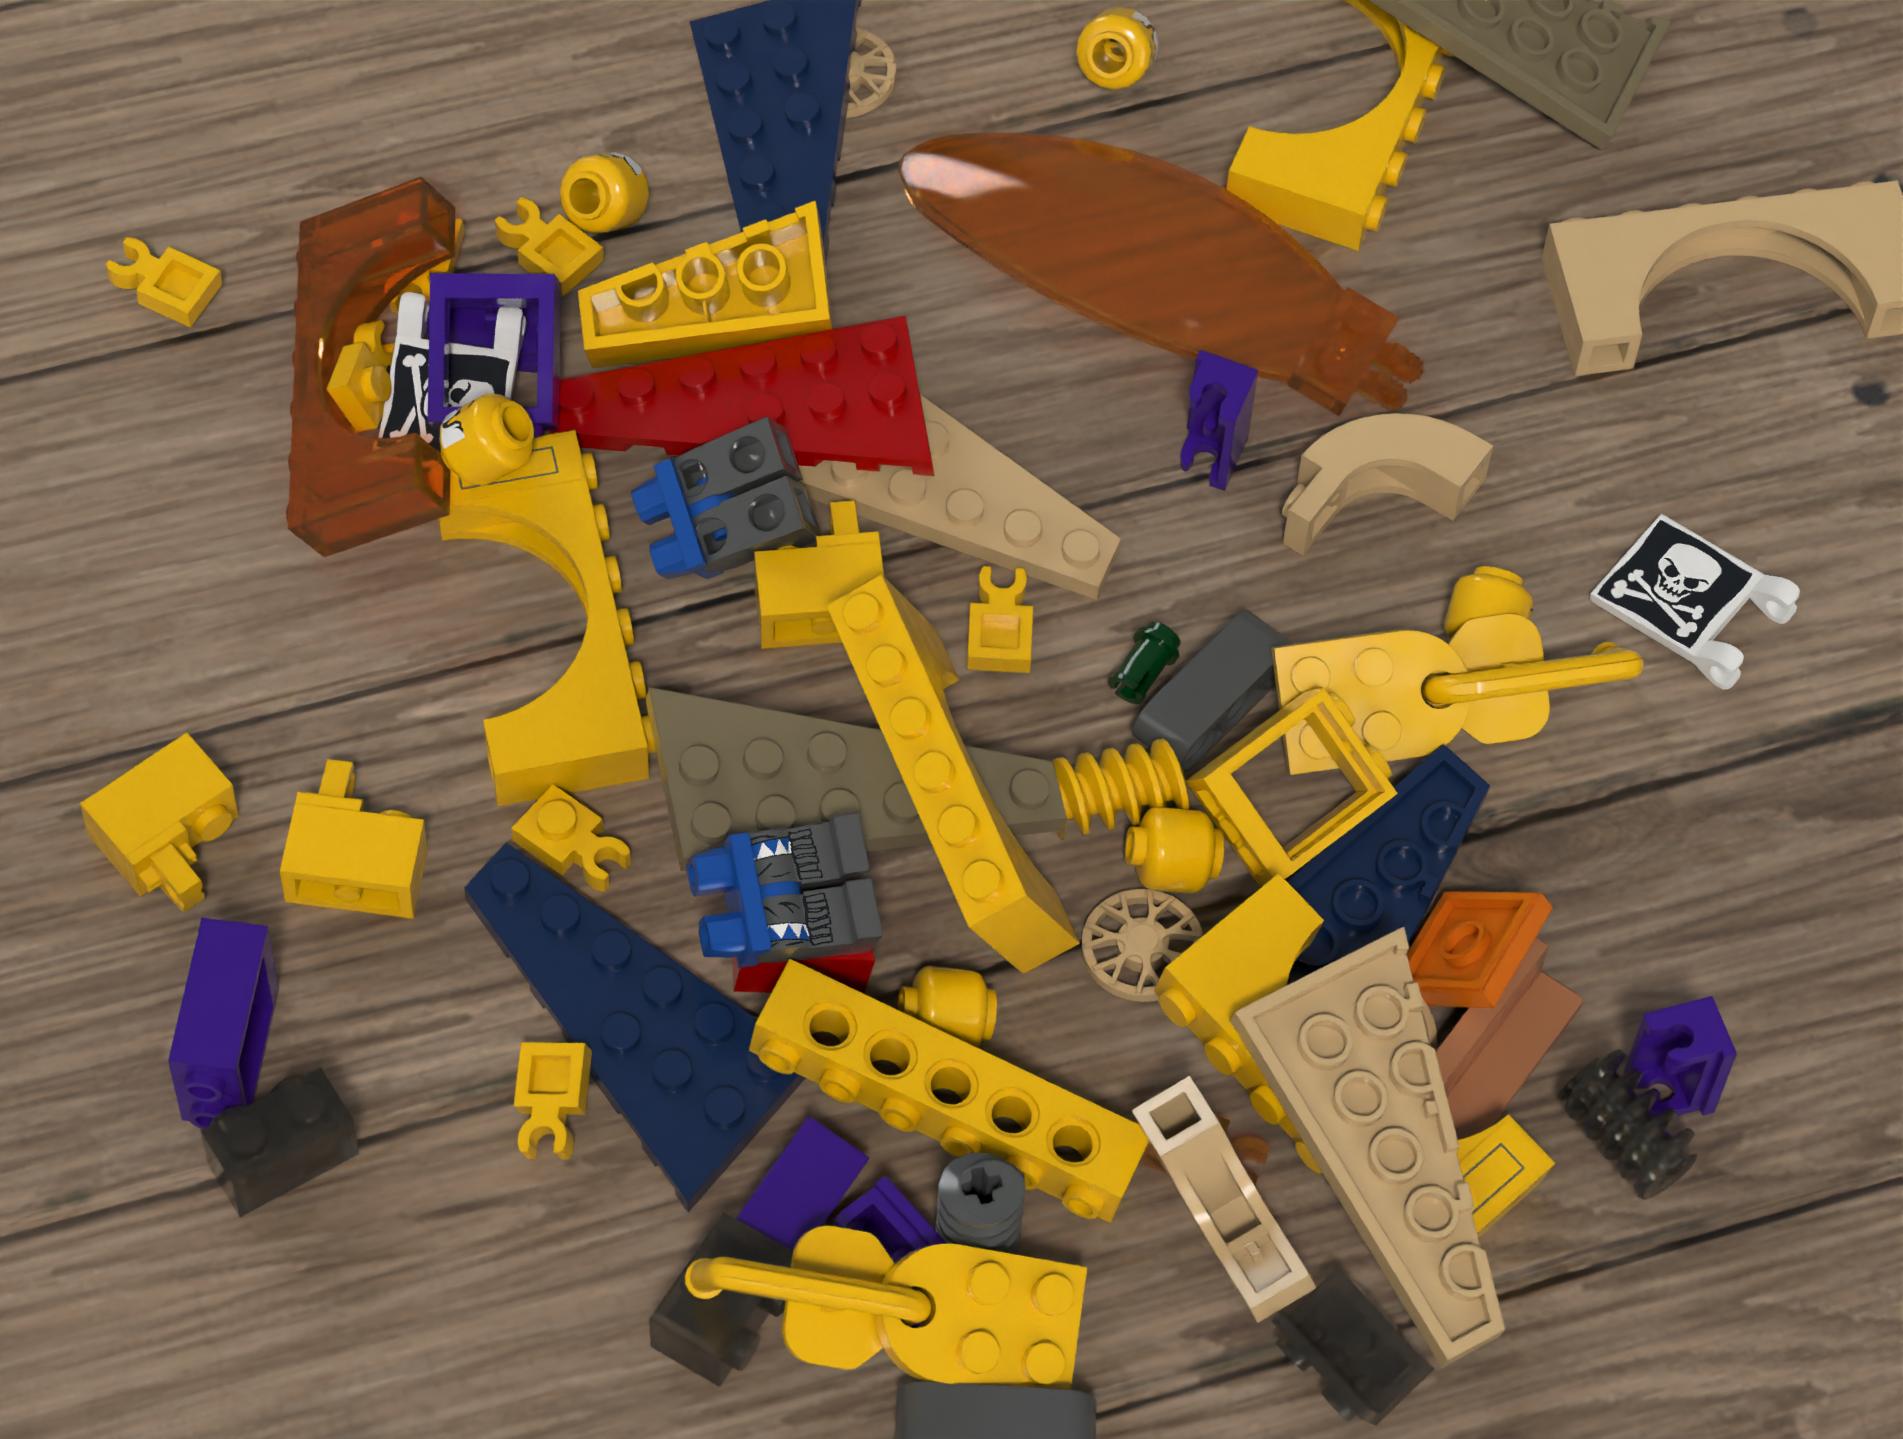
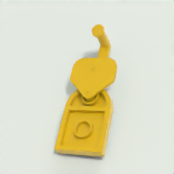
[1271,613,1644,775]
[685,1226,1087,1390]

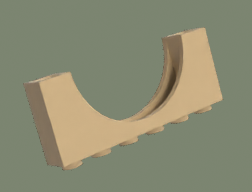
[1542,181,1903,376]

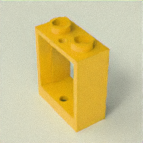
[1186,688,1398,886]

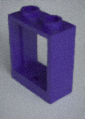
[427,273,561,438]
[168,917,279,1131]

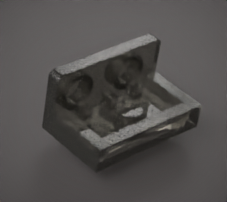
[1271,1267,1435,1425]

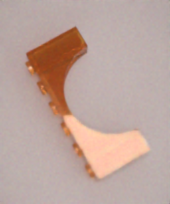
[286,176,456,558]

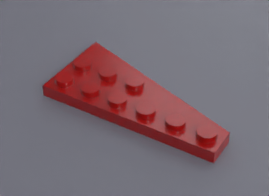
[550,316,935,476]

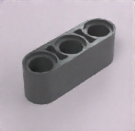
[1132,610,1293,773]
[895,1382,1097,1439]

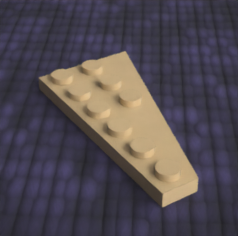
[798,394,1121,600]

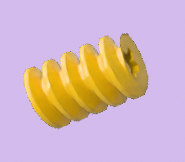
[1053,738,1189,840]

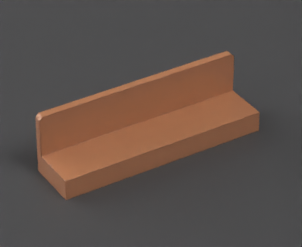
[1436,937,1583,1140]

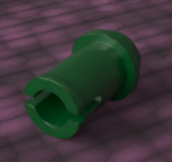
[1108,622,1181,704]

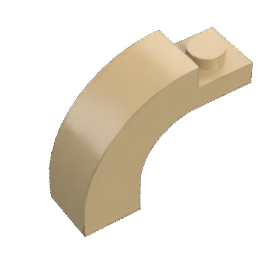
[1282,413,1493,556]
[1132,1076,1316,1323]

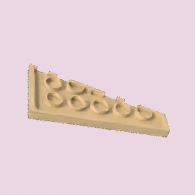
[1230,927,1505,1368]

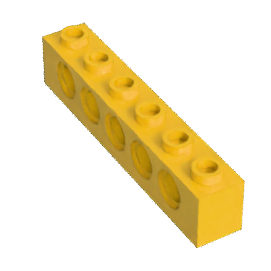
[749,959,1149,1223]

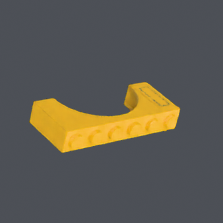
[1224,0,1454,251]
[427,430,656,806]
[826,574,1080,974]
[1154,873,1555,1239]

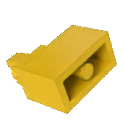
[754,500,884,649]
[80,732,239,913]
[280,759,428,919]

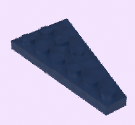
[690,0,861,265]
[1287,744,1490,985]
[464,843,806,1213]

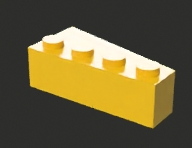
[578,200,833,368]

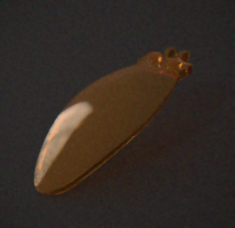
[899,132,1425,417]

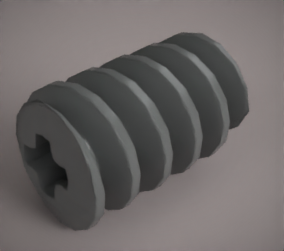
[935,1153,1026,1255]

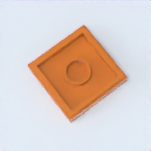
[1407,891,1553,1008]

